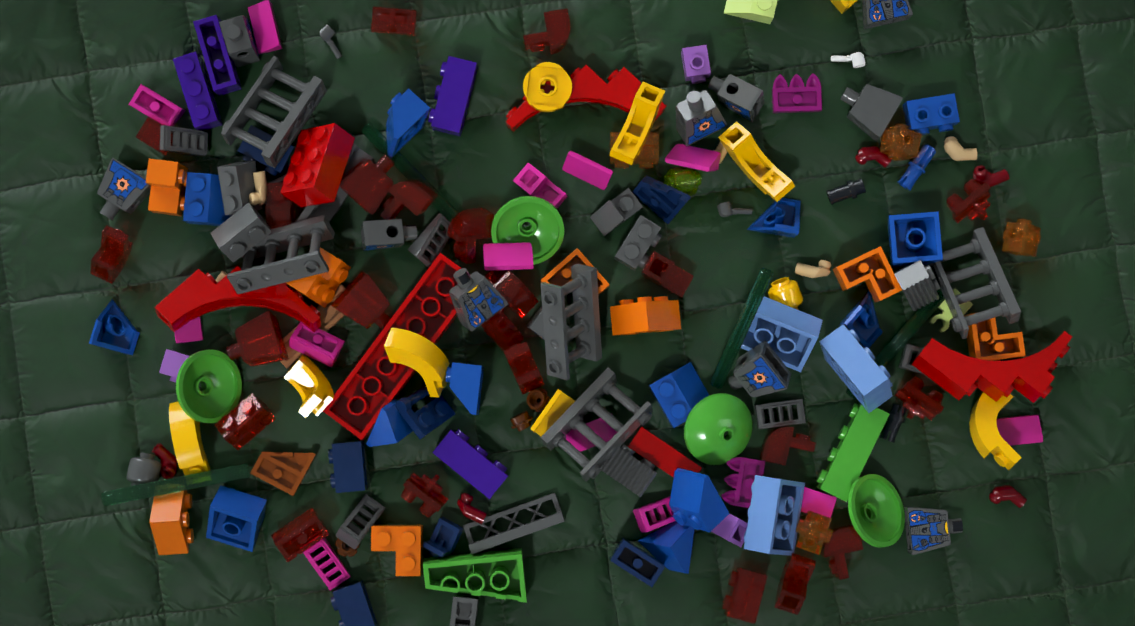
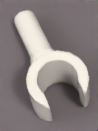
[831,52,866,68]

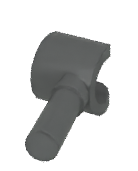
[320,25,342,59]
[717,201,752,217]

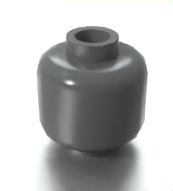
[126,453,161,490]

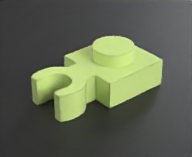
[929,288,973,332]

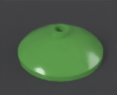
[491,196,564,265]
[176,349,242,423]
[684,393,753,465]
[848,474,905,548]

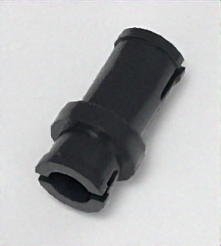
[826,178,866,205]
[880,403,908,443]

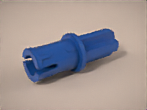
[897,144,936,191]

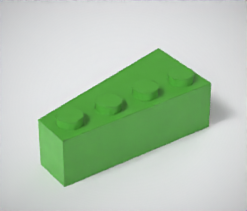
[423,548,527,603]

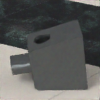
[840,84,903,141]

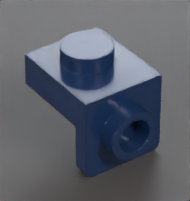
[423,517,464,558]

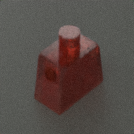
[339,155,395,215]
[331,271,391,330]
[226,311,289,366]

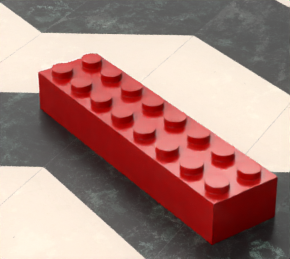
[323,253,461,440]

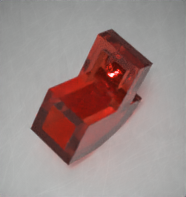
[523,8,570,55]
[380,180,438,220]
[265,183,295,229]
[447,207,494,264]
[90,225,133,284]
[640,251,694,297]
[485,270,539,318]
[504,342,545,394]
[759,427,816,466]
[821,524,863,580]
[774,553,816,615]

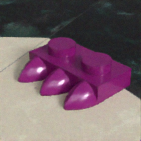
[772,73,822,113]
[721,457,766,508]

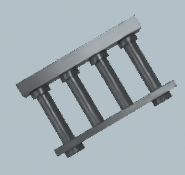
[221,56,327,168]
[227,215,335,294]
[926,227,1021,339]
[541,263,602,380]
[540,368,653,482]

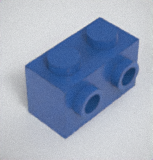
[902,93,960,136]

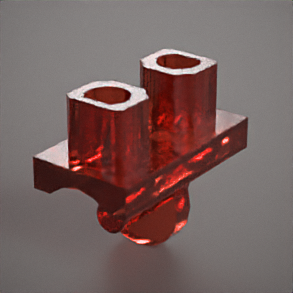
[371,7,417,36]
[946,178,991,224]
[481,310,523,352]
[895,376,944,420]
[401,473,448,517]

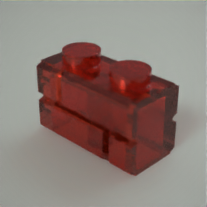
[215,393,276,450]
[271,507,329,562]
[722,567,768,624]

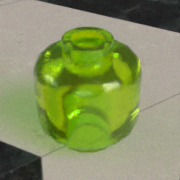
[663,166,701,196]

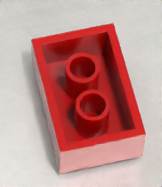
[280,123,355,207]

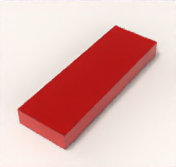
[628,426,702,478]

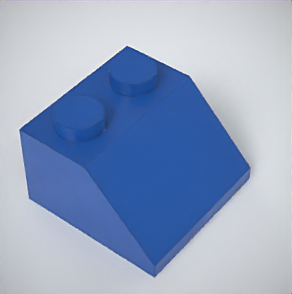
[386,88,430,158]
[183,172,232,226]
[888,211,943,269]
[446,362,484,415]
[648,362,709,428]
[669,468,730,533]
[206,485,267,552]

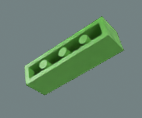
[816,402,890,502]

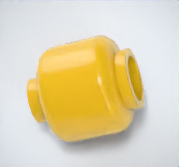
[768,277,803,310]

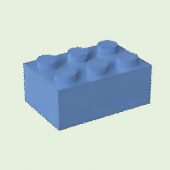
[732,292,823,372]
[819,324,893,413]
[744,475,805,556]

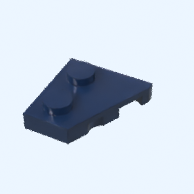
[632,175,691,224]

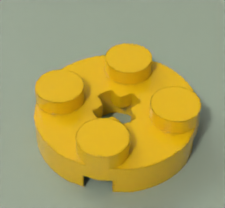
[523,62,572,112]

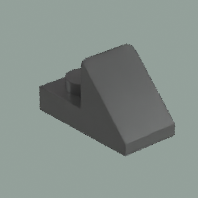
[590,188,643,237]

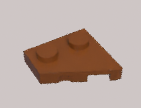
[250,452,316,496]

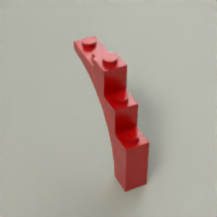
[506,65,667,132]
[154,266,321,332]
[912,331,1072,403]

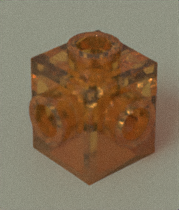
[880,124,922,161]
[1002,219,1041,257]
[796,510,833,555]

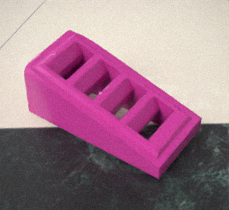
[633,496,675,533]
[302,536,351,590]

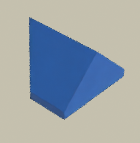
[747,198,801,238]
[838,291,883,348]
[89,299,140,356]
[366,399,413,447]
[638,521,694,574]

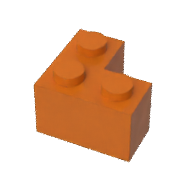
[145,158,188,216]
[832,246,902,303]
[285,247,351,308]
[540,248,610,296]
[610,296,681,336]
[964,313,1026,361]
[149,484,194,555]
[371,525,423,576]

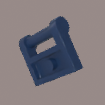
[396,383,455,439]

